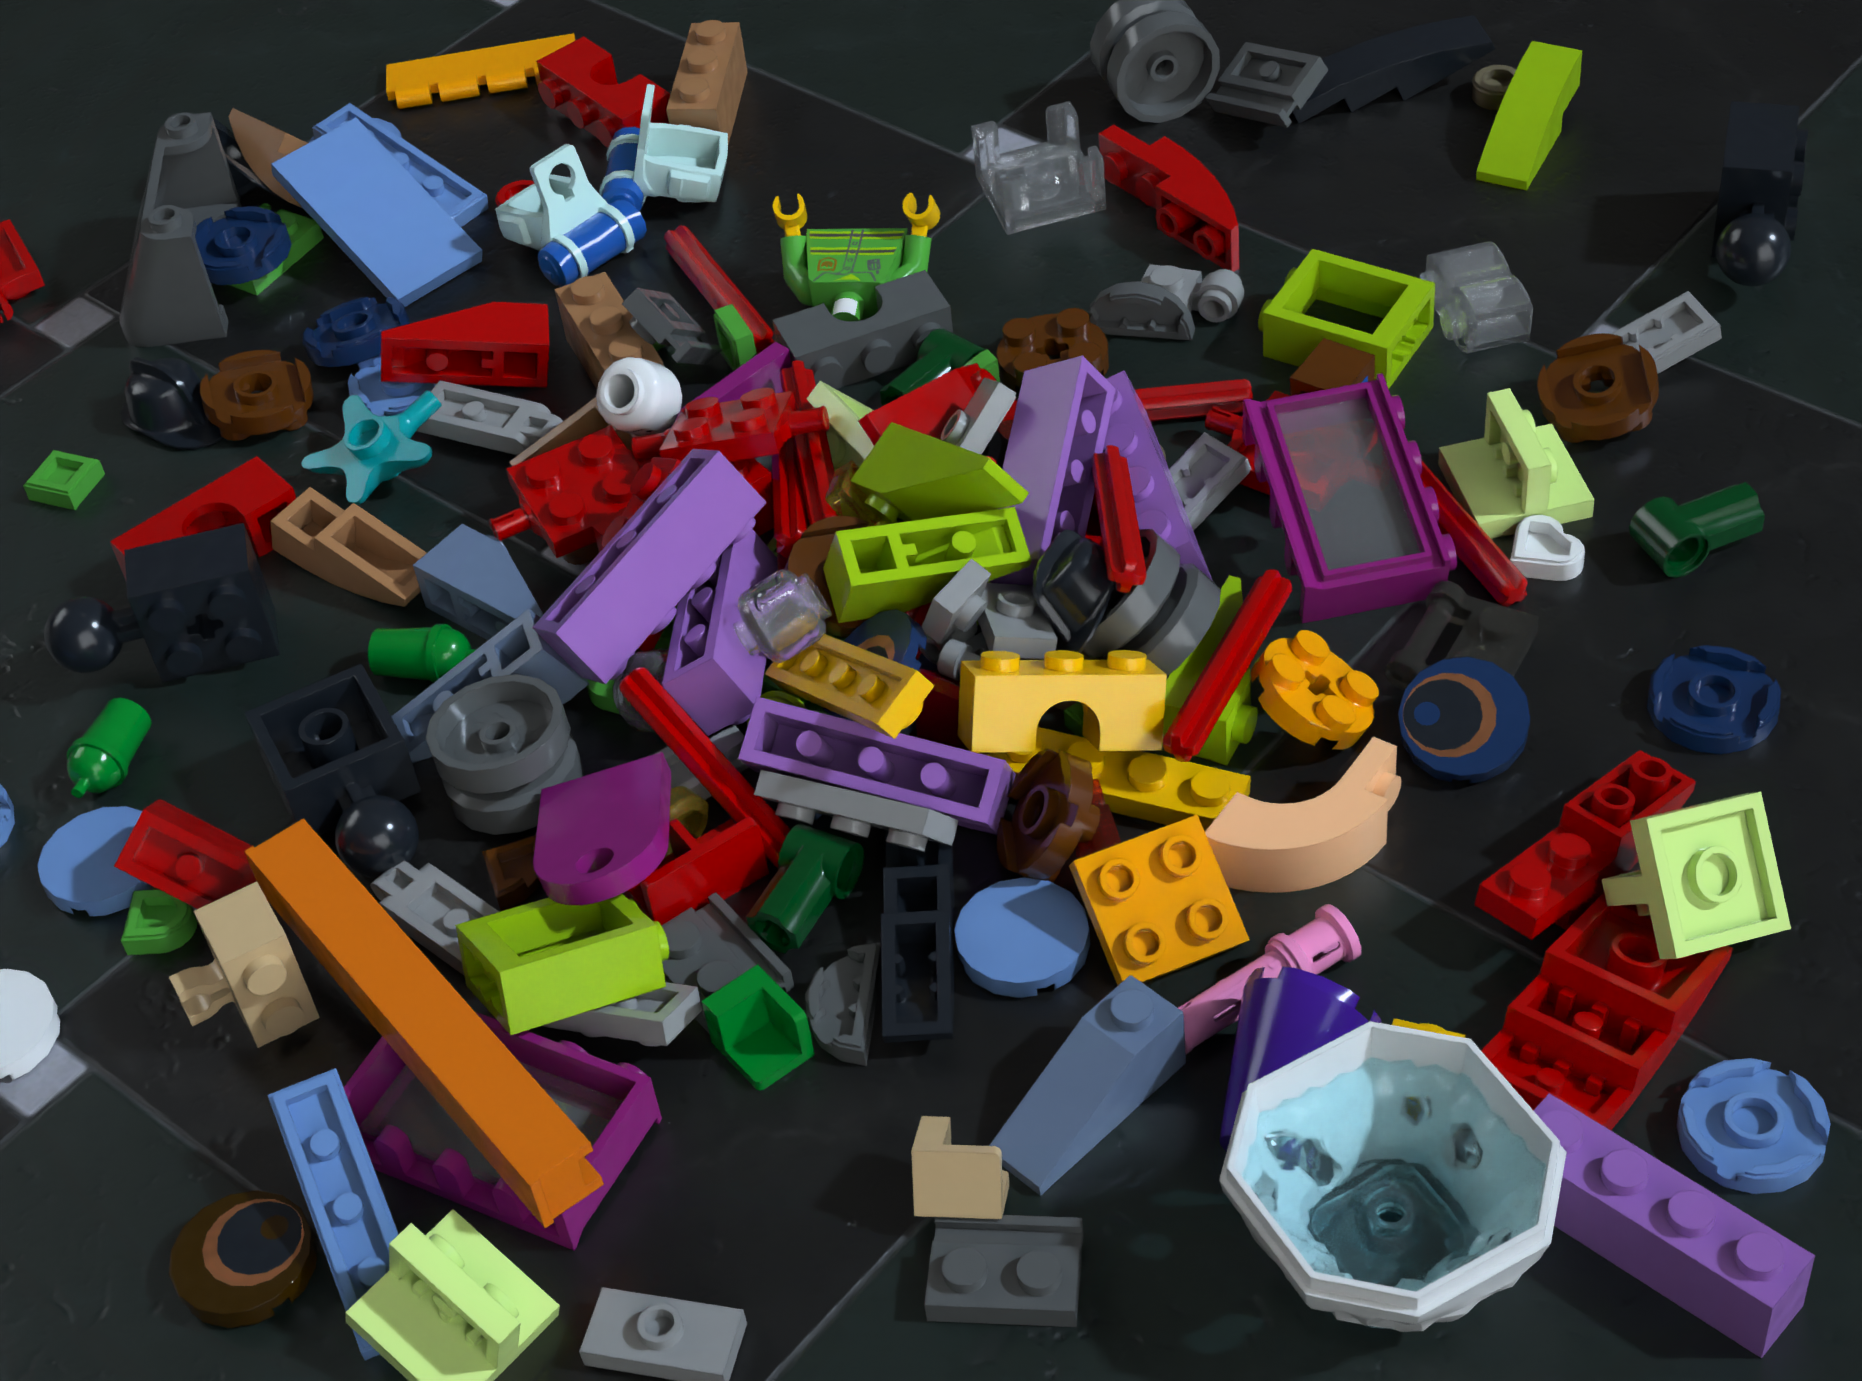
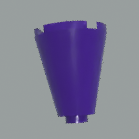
[1219,967,1381,1165]

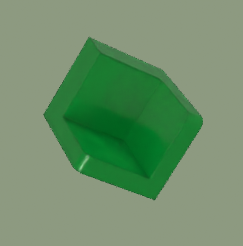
[701,964,815,1091]

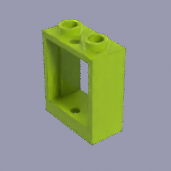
[1258,249,1435,389]
[455,894,669,1035]

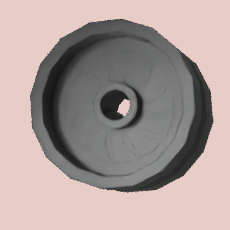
[1090,0,1220,123]
[1082,529,1221,676]
[426,674,585,835]

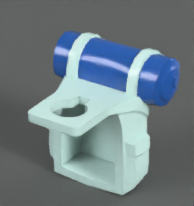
[599,84,728,212]
[495,144,647,287]

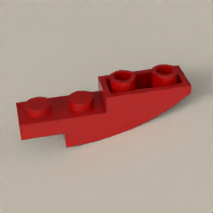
[1098,125,1239,272]
[1475,750,1696,940]

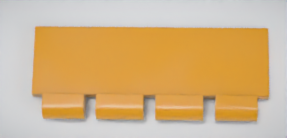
[386,33,576,109]

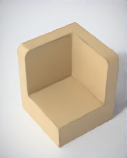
[911,1116,1009,1219]

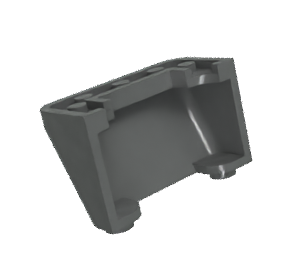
[119,112,242,347]

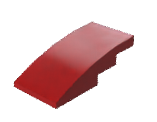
[1481,893,1733,1130]

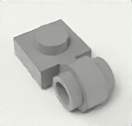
[1141,264,1244,322]
[919,559,991,665]

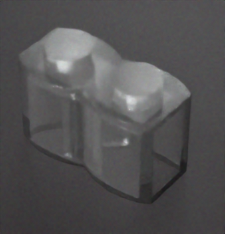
[1420,241,1533,354]

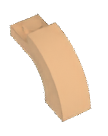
[1205,737,1401,893]

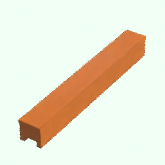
[244,818,604,1228]

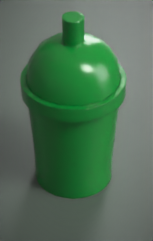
[368,624,476,683]
[67,698,152,798]

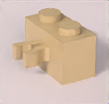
[169,882,320,1048]

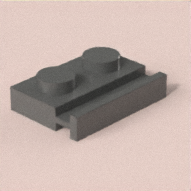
[1205,42,1328,128]
[622,288,722,365]
[662,892,794,1035]
[925,1215,1084,1327]

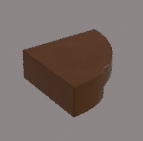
[482,835,541,911]

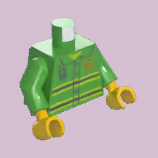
[773,193,940,322]

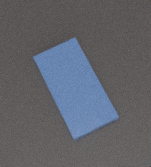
[271,117,482,307]

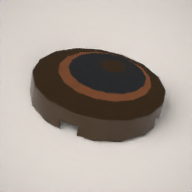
[169,1190,317,1328]

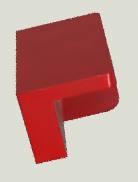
[114,799,257,909]
[624,817,769,926]

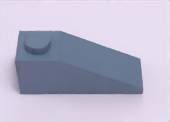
[413,524,544,640]
[391,609,589,763]
[989,975,1186,1196]

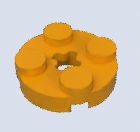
[1251,630,1379,750]

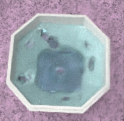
[1219,1021,1567,1332]

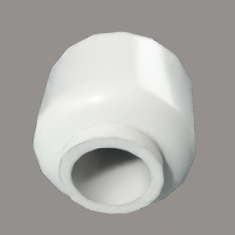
[596,357,682,436]

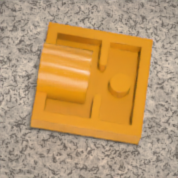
[1069,815,1250,985]

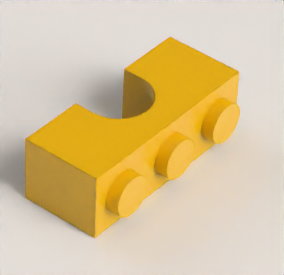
[957,650,1167,753]

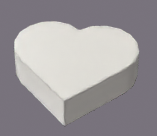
[1510,515,1585,581]

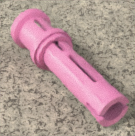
[1178,904,1361,1054]

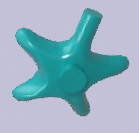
[301,390,442,505]

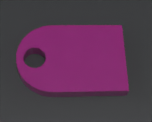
[533,752,672,905]

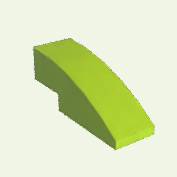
[1476,41,1582,191]

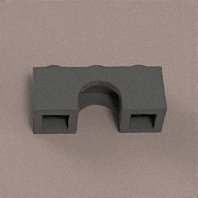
[772,270,953,389]

